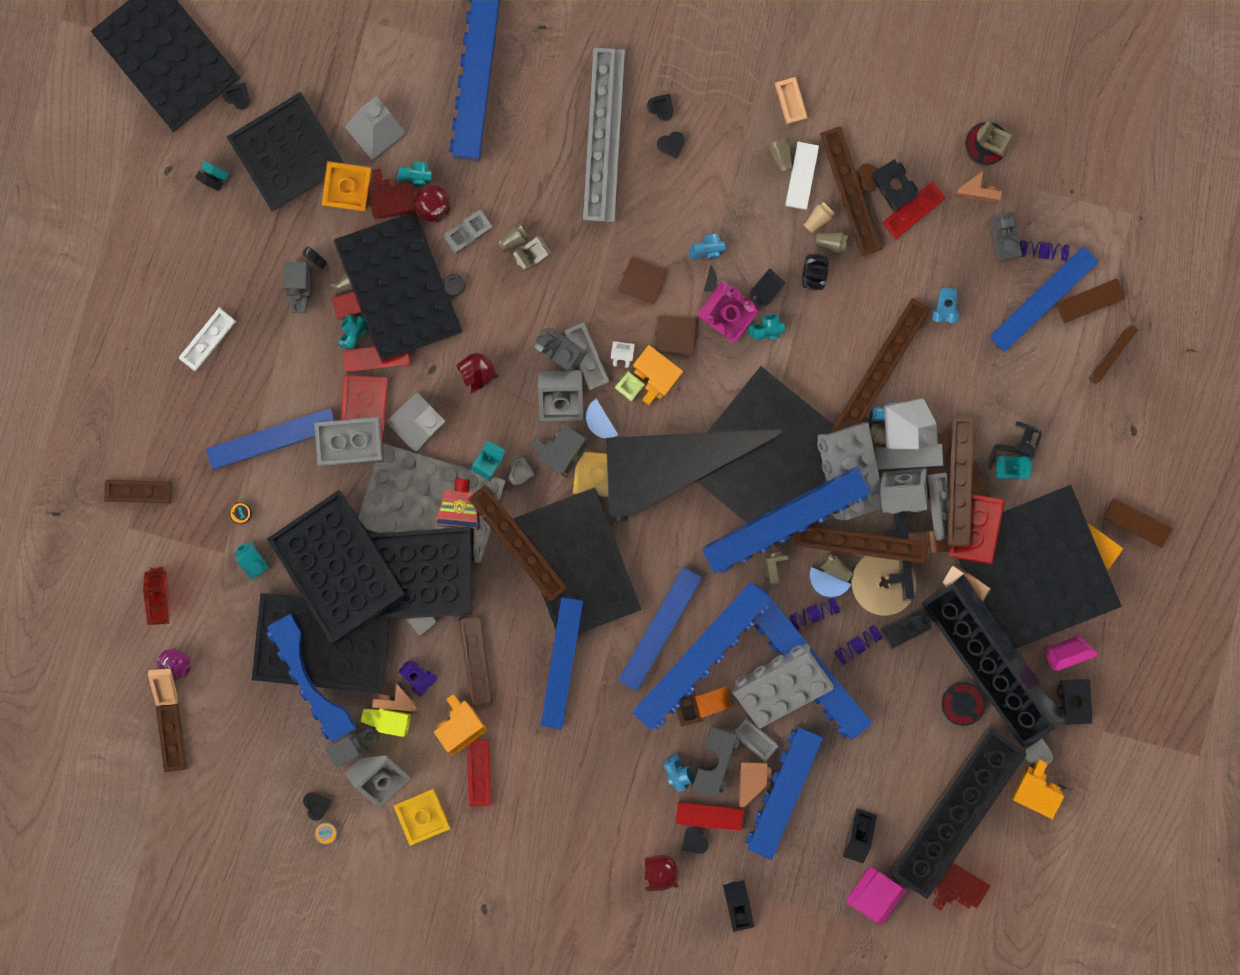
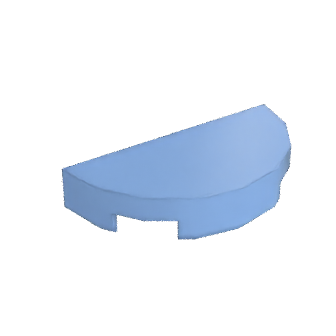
[586,399,619,438]
[809,567,851,597]

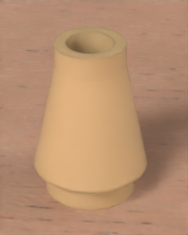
[803,202,835,234]

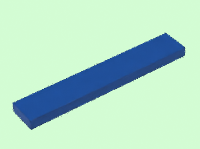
[989,246,1098,352]
[206,408,335,470]
[618,567,702,691]
[540,597,583,729]

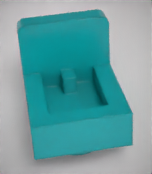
[470,441,506,480]
[997,456,1032,479]
[233,541,270,580]

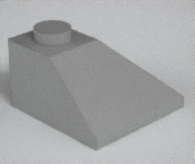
[345,96,406,161]
[386,392,447,453]
[884,398,938,449]
[345,756,411,808]

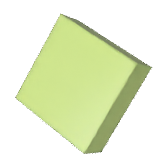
[615,371,645,402]

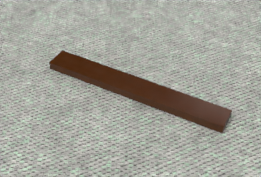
[829,298,931,433]

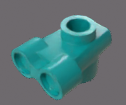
[396,162,431,187]
[337,314,367,350]
[748,314,785,341]

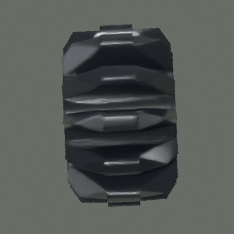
[802,254,829,291]

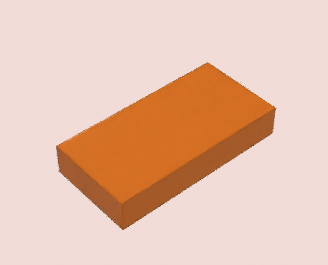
[695,686,733,718]

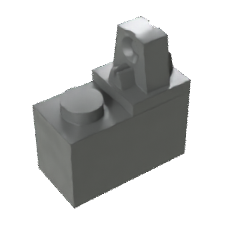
[988,212,1022,263]
[284,262,311,313]
[532,328,587,371]
[529,425,591,478]
[325,727,379,769]

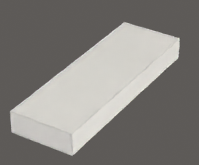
[785,142,819,210]
[179,308,237,372]

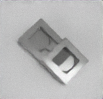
[443,209,493,254]

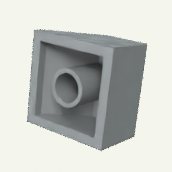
[538,370,583,421]
[880,467,928,514]

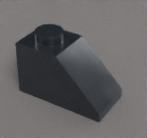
[750,268,786,307]
[842,808,877,863]
[723,880,754,932]

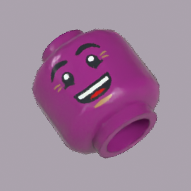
[157,648,191,681]

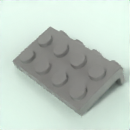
[817,423,882,520]
[733,644,834,729]

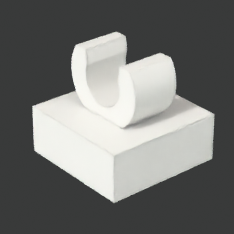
[611,341,634,368]

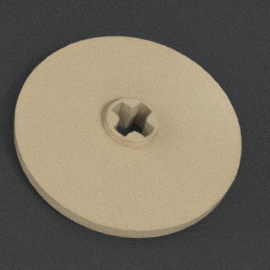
[851,556,917,616]

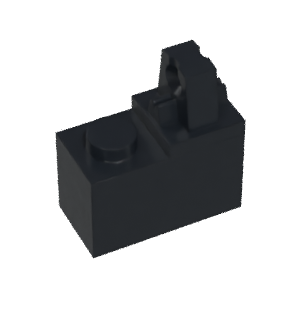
[880,609,932,649]

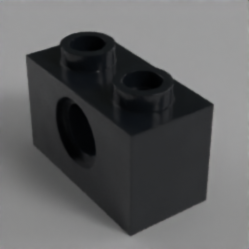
[871,159,918,212]
[1057,679,1093,725]

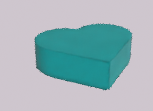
[201,160,229,181]

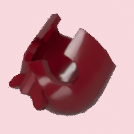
[415,185,450,223]
[456,353,499,394]
[644,855,679,891]

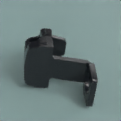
[987,421,1042,470]

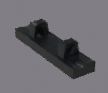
[885,511,915,601]

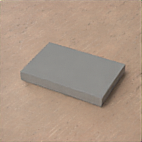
[314,417,384,467]

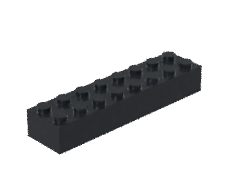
[921,574,1065,747]
[888,727,1027,899]

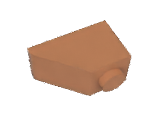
[739,761,771,807]

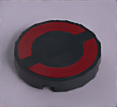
[965,122,1007,166]
[941,682,985,726]

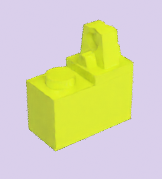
[361,708,412,737]

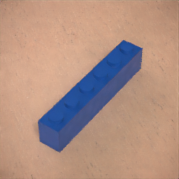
[745,726,823,860]

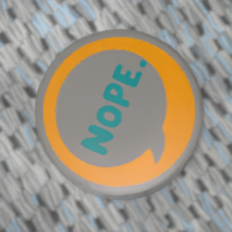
[315,822,337,845]

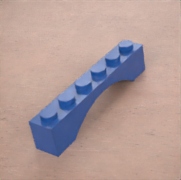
[267,613,357,742]

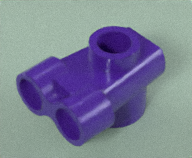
[399,660,437,696]

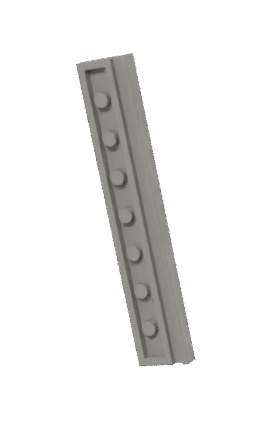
[583,48,625,223]

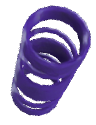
[1020,240,1069,262]
[790,597,840,630]
[834,625,883,665]

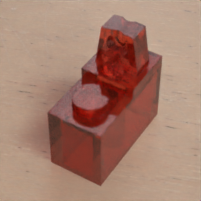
[368,169,417,219]
[143,567,171,625]
[932,862,990,911]

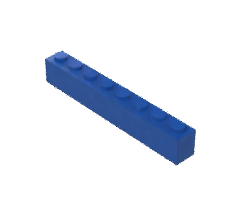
[449,0,500,162]
[702,466,870,573]
[631,582,771,731]
[754,587,872,740]

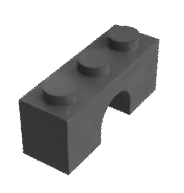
[692,724,740,798]

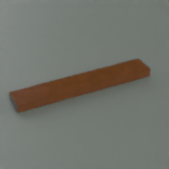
[820,126,882,257]
[948,417,975,547]
[468,485,567,602]
[795,525,929,565]

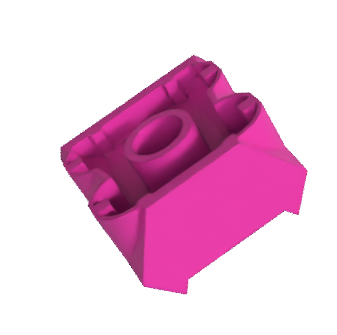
[698,281,760,343]
[1044,633,1097,671]
[845,866,907,925]

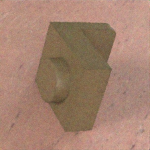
[976,121,1014,157]
[513,236,552,271]
[763,552,789,585]

